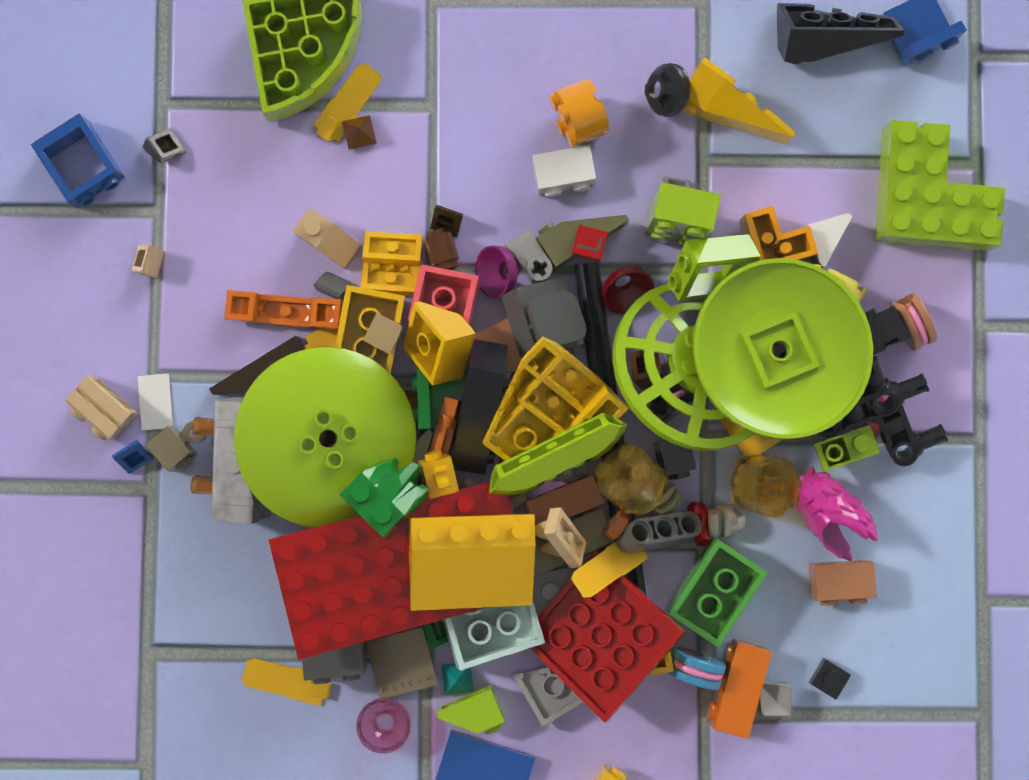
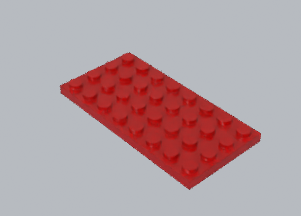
[268,481,534,660]

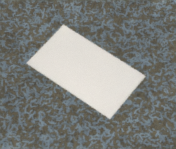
[137,373,173,431]

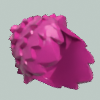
[794,466,878,561]

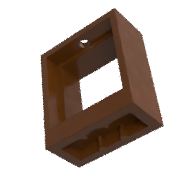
[525,475,607,526]

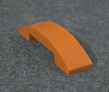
[224,290,342,329]

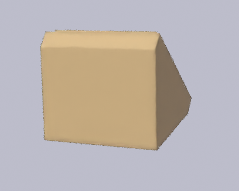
[131,244,165,279]

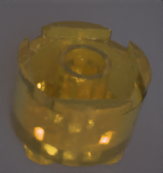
[595,443,667,515]
[731,454,802,517]

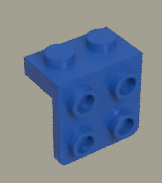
[882,0,967,66]

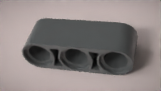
[615,511,702,554]

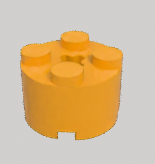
[549,78,609,148]

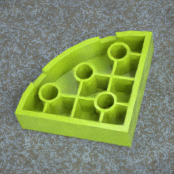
[242,0,363,123]

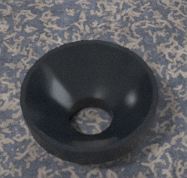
[645,63,690,117]

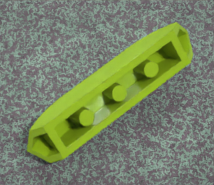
[489,413,628,495]

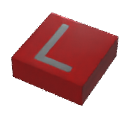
[571,225,607,262]

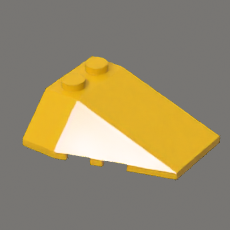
[483,336,629,461]

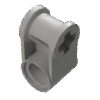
[504,229,552,284]

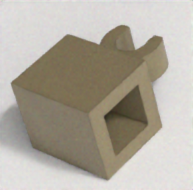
[145,421,207,472]

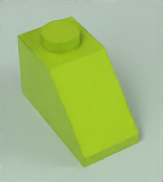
[436,684,505,735]

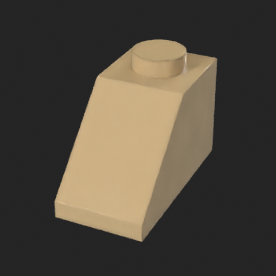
[293,207,361,269]

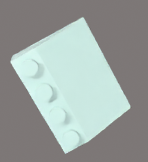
[443,601,545,671]

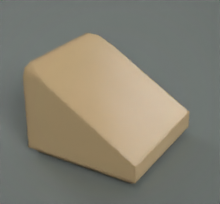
[363,313,404,354]

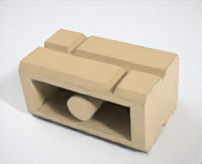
[65,375,139,440]

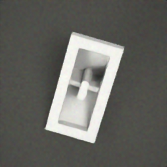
[807,213,853,269]

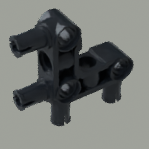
[817,355,948,467]

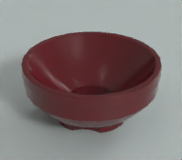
[602,266,654,314]

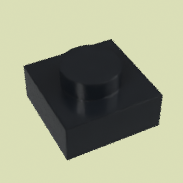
[808,658,851,700]

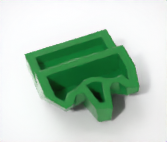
[339,458,430,539]

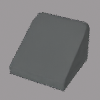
[314,272,351,301]

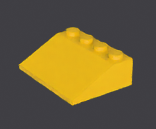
[408,514,536,611]

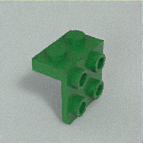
[412,369,467,430]

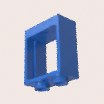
[30,113,125,208]

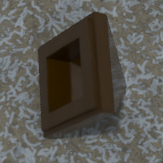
[430,205,463,238]

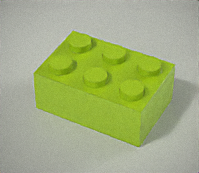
[645,182,721,246]

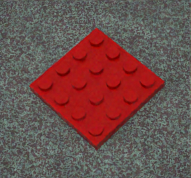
[530,550,686,723]

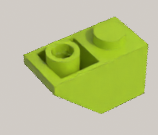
[813,425,880,472]

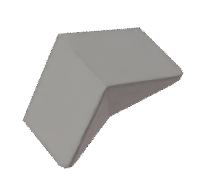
[758,683,792,716]

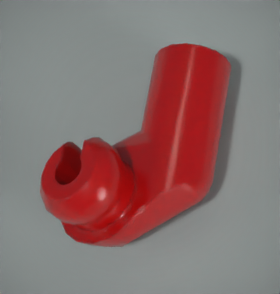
[687,501,710,546]

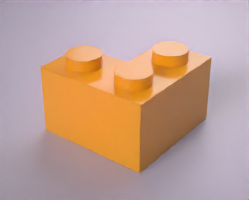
[739,206,818,261]

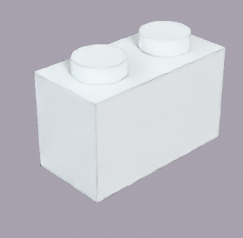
[532,145,596,197]

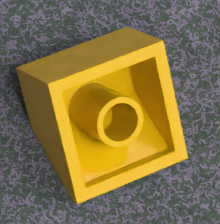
[403,301,476,386]

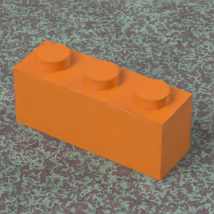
[707,639,772,739]

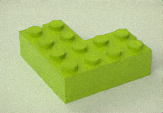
[875,120,1005,251]

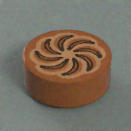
[602,510,629,540]

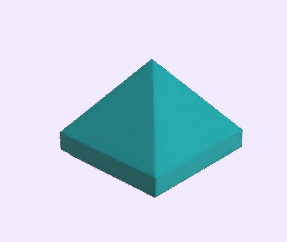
[441,663,474,695]

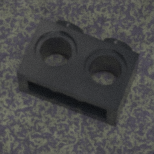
[652,439,697,480]

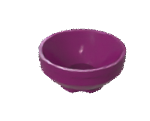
[475,245,520,299]

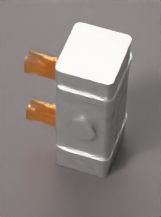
[190,397,271,524]

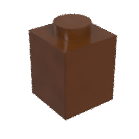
[629,350,668,390]

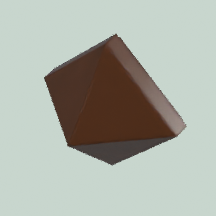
[342,115,377,150]

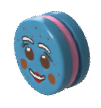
[669,647,726,690]

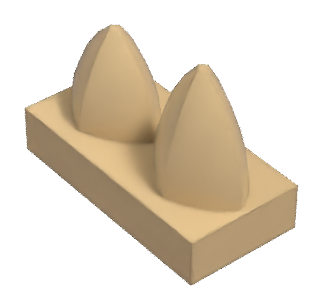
[535,508,587,568]

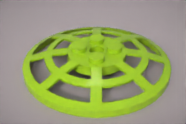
[613,284,777,451]

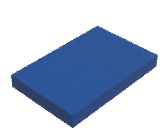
[435,730,535,780]

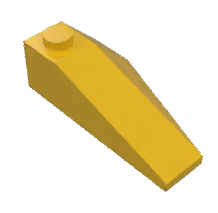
[683,57,796,144]

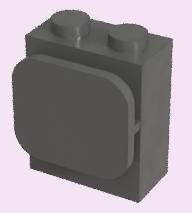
[501,277,586,359]
[302,642,367,684]

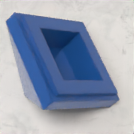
[112,440,154,474]

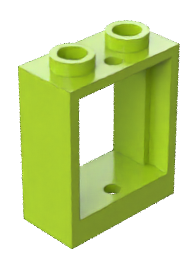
[668,234,761,302]

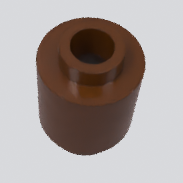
[424,228,460,270]

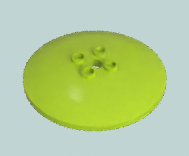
[692,258,873,439]
[234,347,416,527]

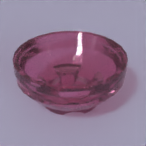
[356,698,411,754]

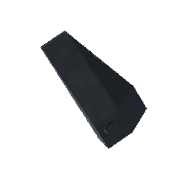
[777,3,905,64]

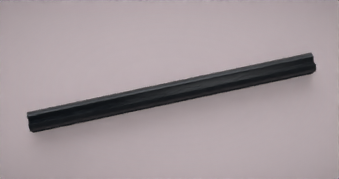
[574,262,647,595]

